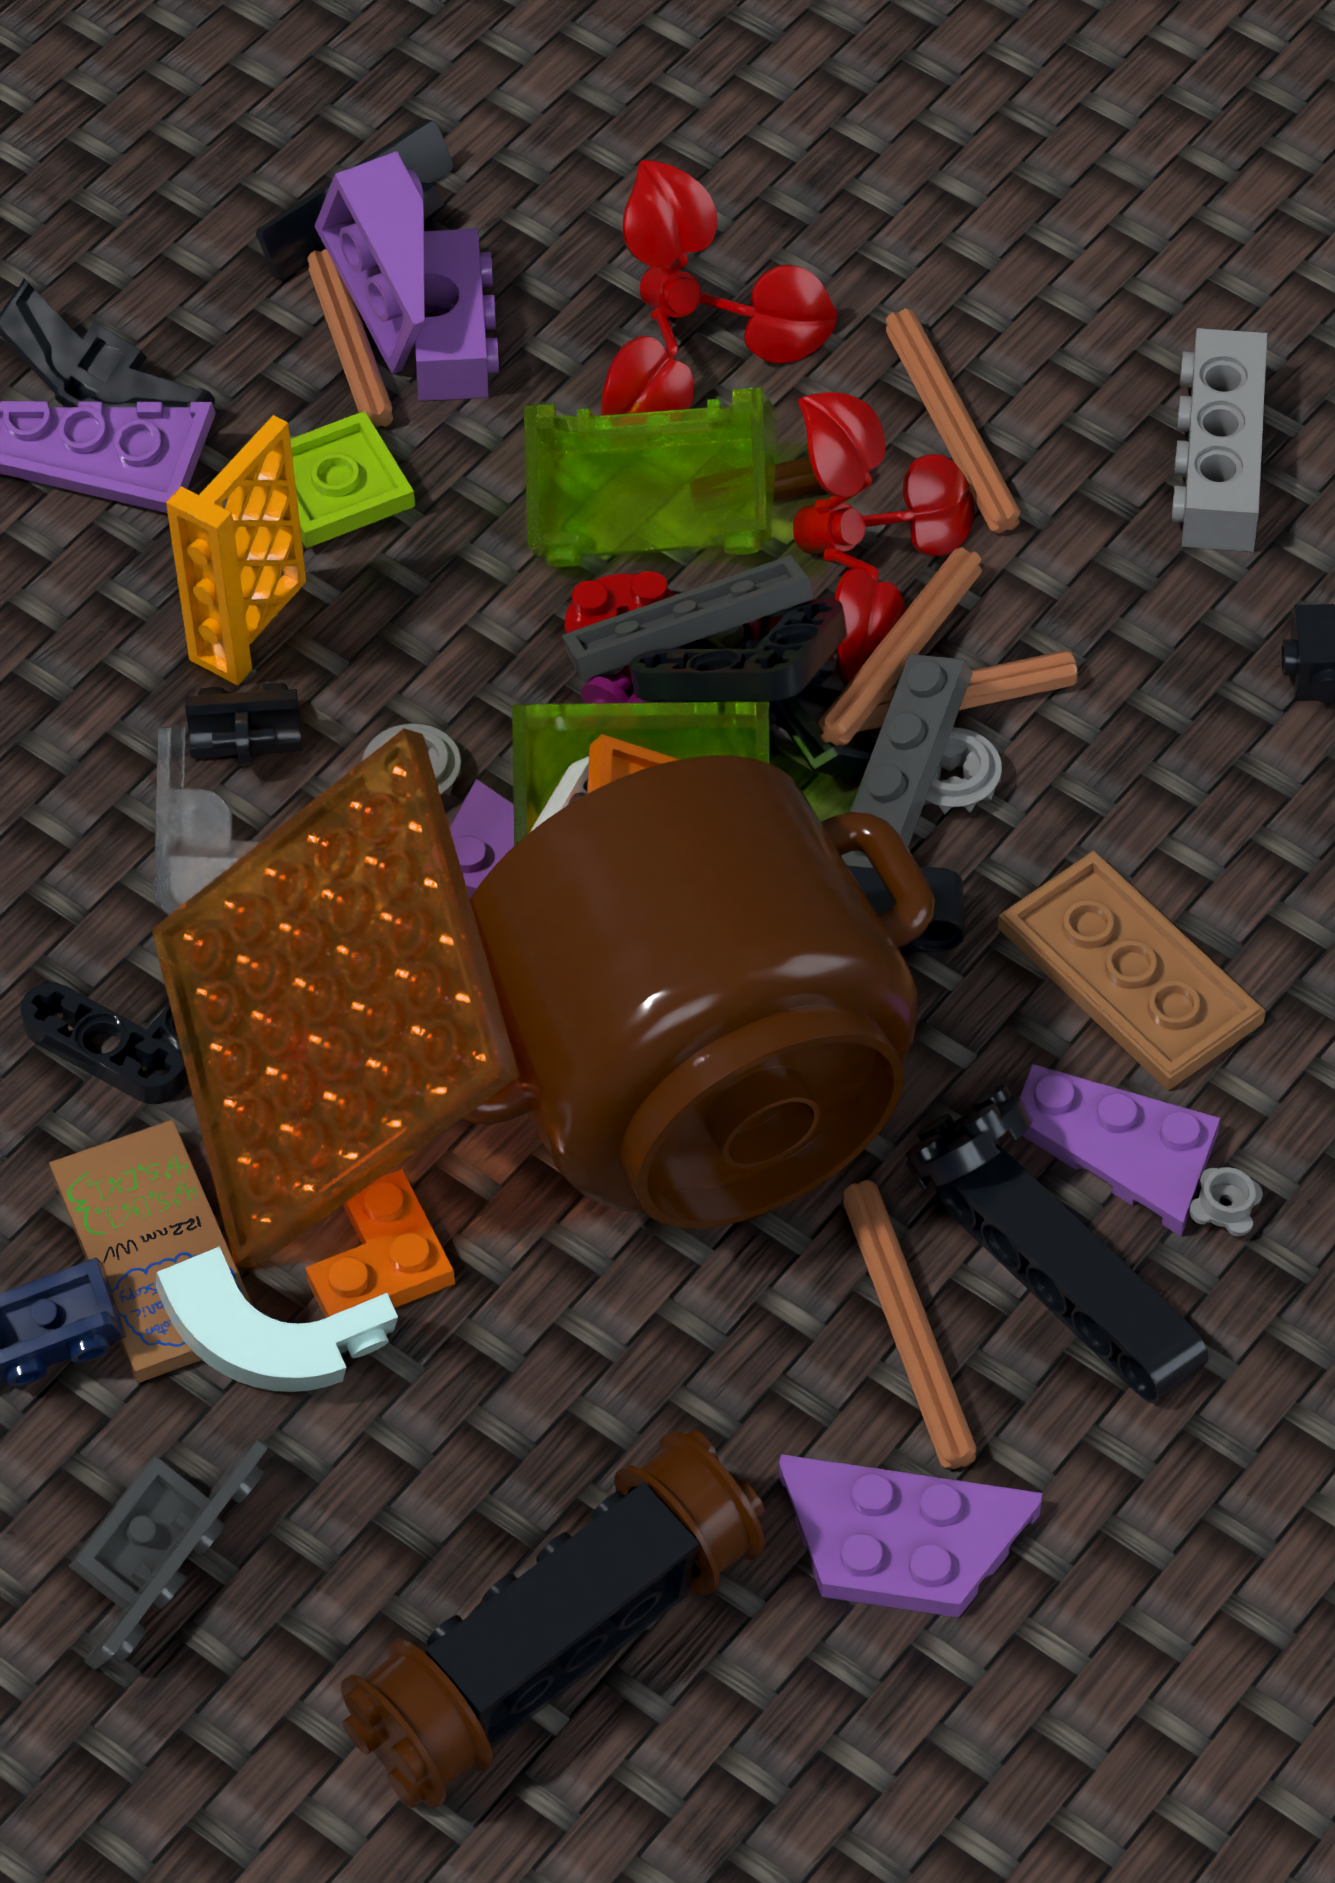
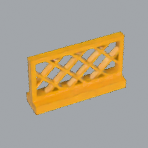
[166,415,307,686]

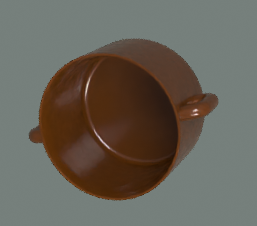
[411,755,935,1229]

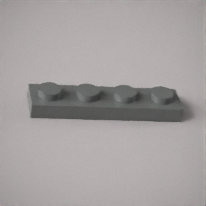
[562,555,814,680]
[841,654,973,868]

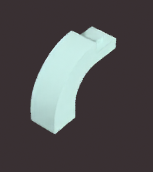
[155,1246,398,1392]

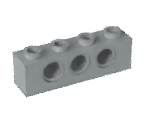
[1171,328,1267,552]

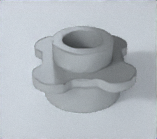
[1189,1167,1263,1236]

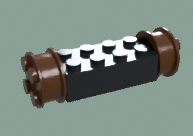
[341,1430,765,1808]

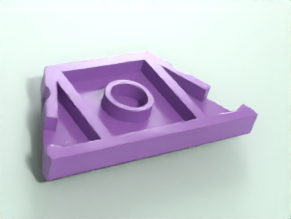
[779,1454,1042,1618]

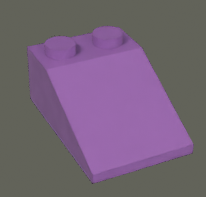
[315,151,425,374]

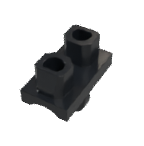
[185,682,302,766]

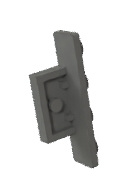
[68,1438,268,1670]

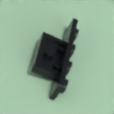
[256,119,453,280]

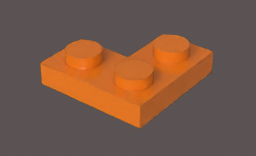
[305,1169,455,1318]

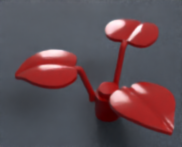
[601,160,837,437]
[793,392,974,682]

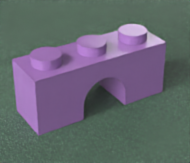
[415,229,499,401]

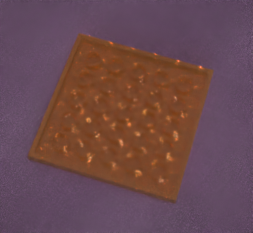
[151,728,520,1268]

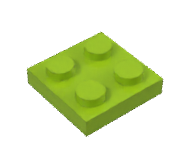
[290,411,415,548]

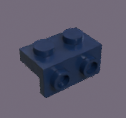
[0,1257,126,1386]

